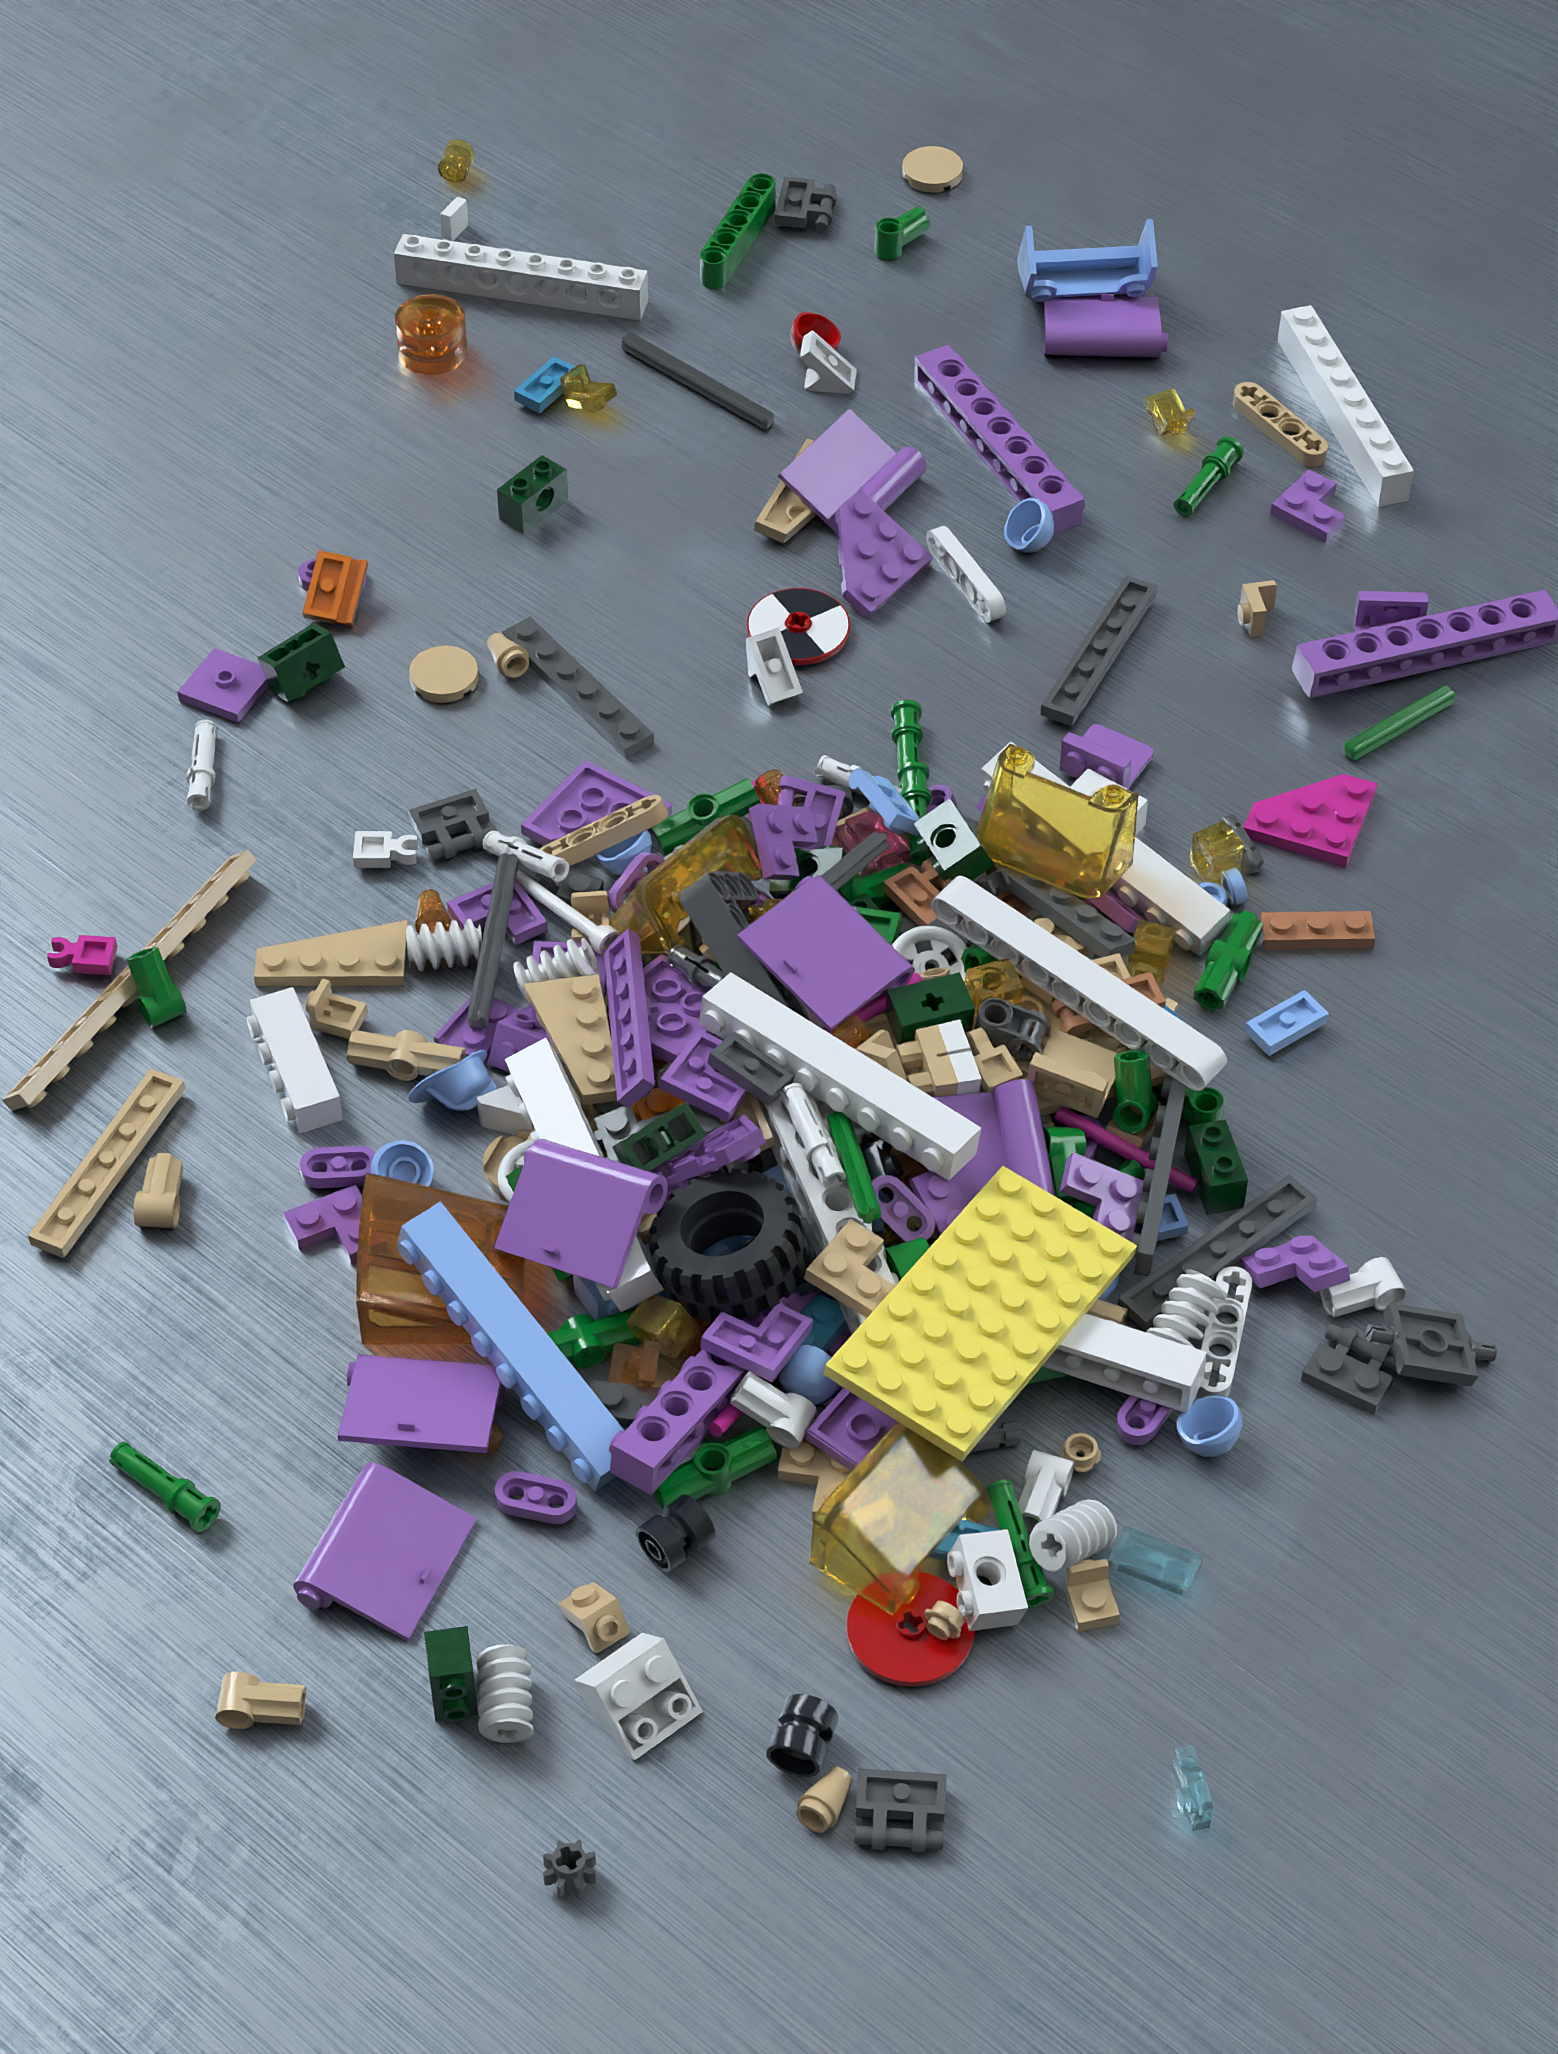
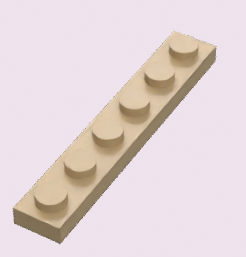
[28,1068,185,1258]

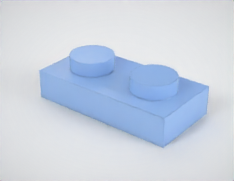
[1245,990,1329,1056]

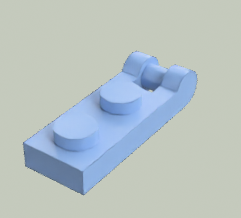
[849,768,921,836]

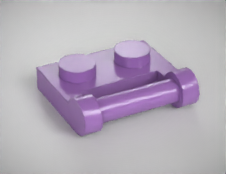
[777,775,845,850]

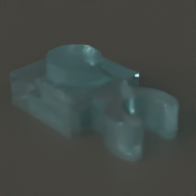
[1173,1744,1213,1831]

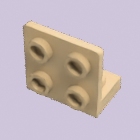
[1027,1030,1117,1118]

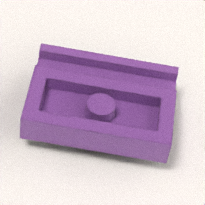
[434,996,519,1064]

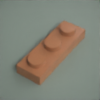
[1259,911,1375,950]

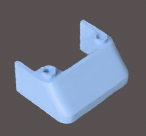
[1017,219,1158,302]

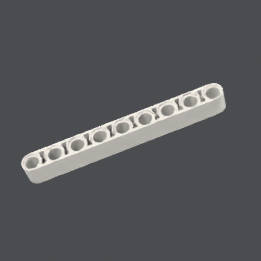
[931,876,1227,1091]

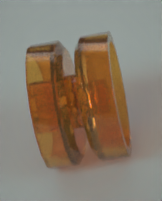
[395,294,468,375]

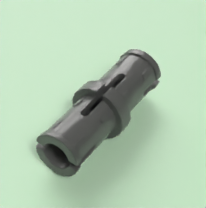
[667,944,726,990]

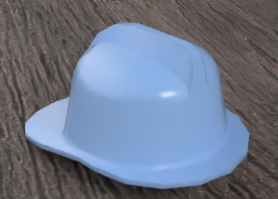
[407,1050,496,1111]

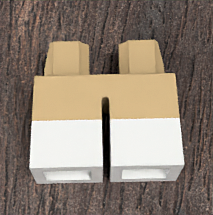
[896,1020,981,1097]

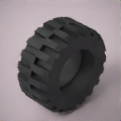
[648,1169,810,1323]

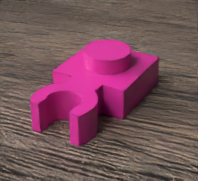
[47,935,118,975]

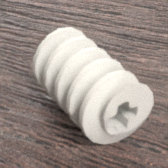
[406,919,482,971]
[513,938,599,998]
[1146,1269,1227,1348]
[1029,1499,1117,1572]
[477,1644,534,1743]

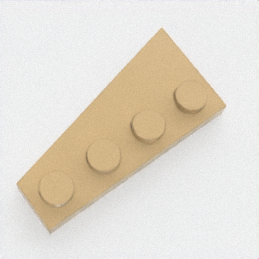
[754,438,817,543]
[254,920,408,986]
[523,974,617,1105]

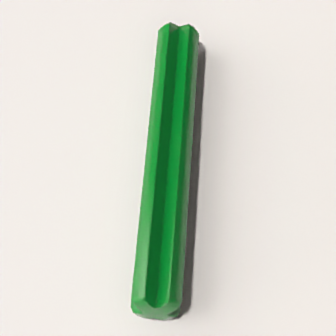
[1343,685,1455,761]
[827,1111,881,1224]

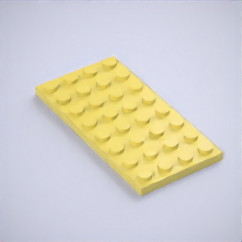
[823,1166,1137,1462]

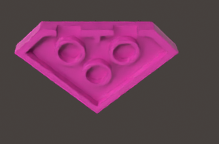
[1243,774,1378,867]

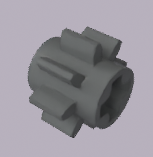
[543,1840,596,1898]

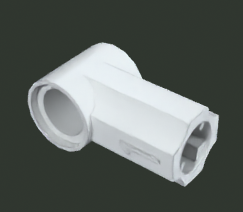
[1320,1257,1407,1317]
[730,1371,817,1448]
[1018,1450,1075,1534]

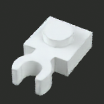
[353,831,418,868]

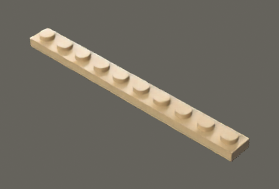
[2,849,257,1111]

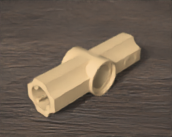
[347,1030,466,1081]

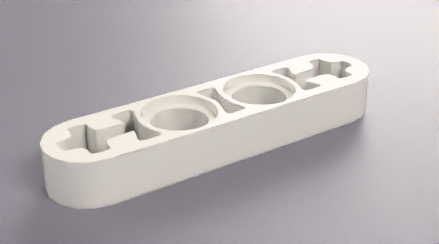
[926,525,1006,623]
[1196,1266,1252,1398]

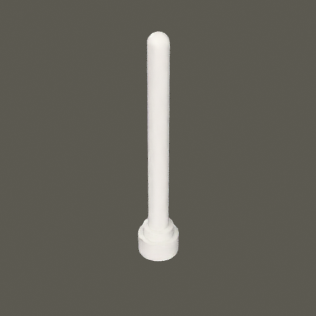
[516,869,621,957]

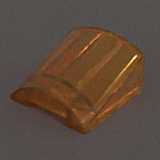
[356,1172,526,1345]

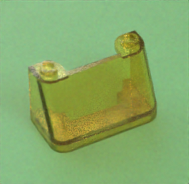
[976,744,1139,898]
[609,815,763,954]
[809,1422,992,1615]

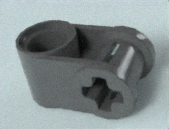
[974,998,1052,1062]

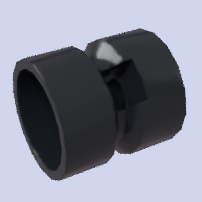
[636,1494,716,1573]
[766,1694,839,1778]

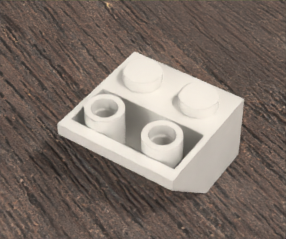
[574,1633,703,1760]

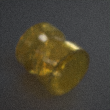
[438,139,475,183]

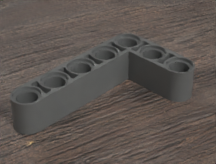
[679,871,807,1019]

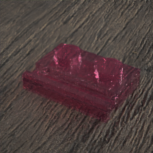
[833,810,911,877]

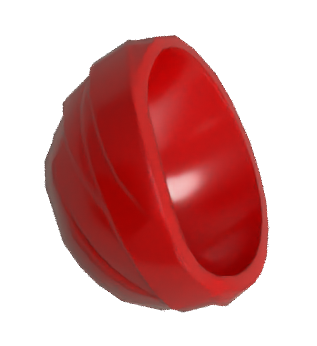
[790,312,841,354]

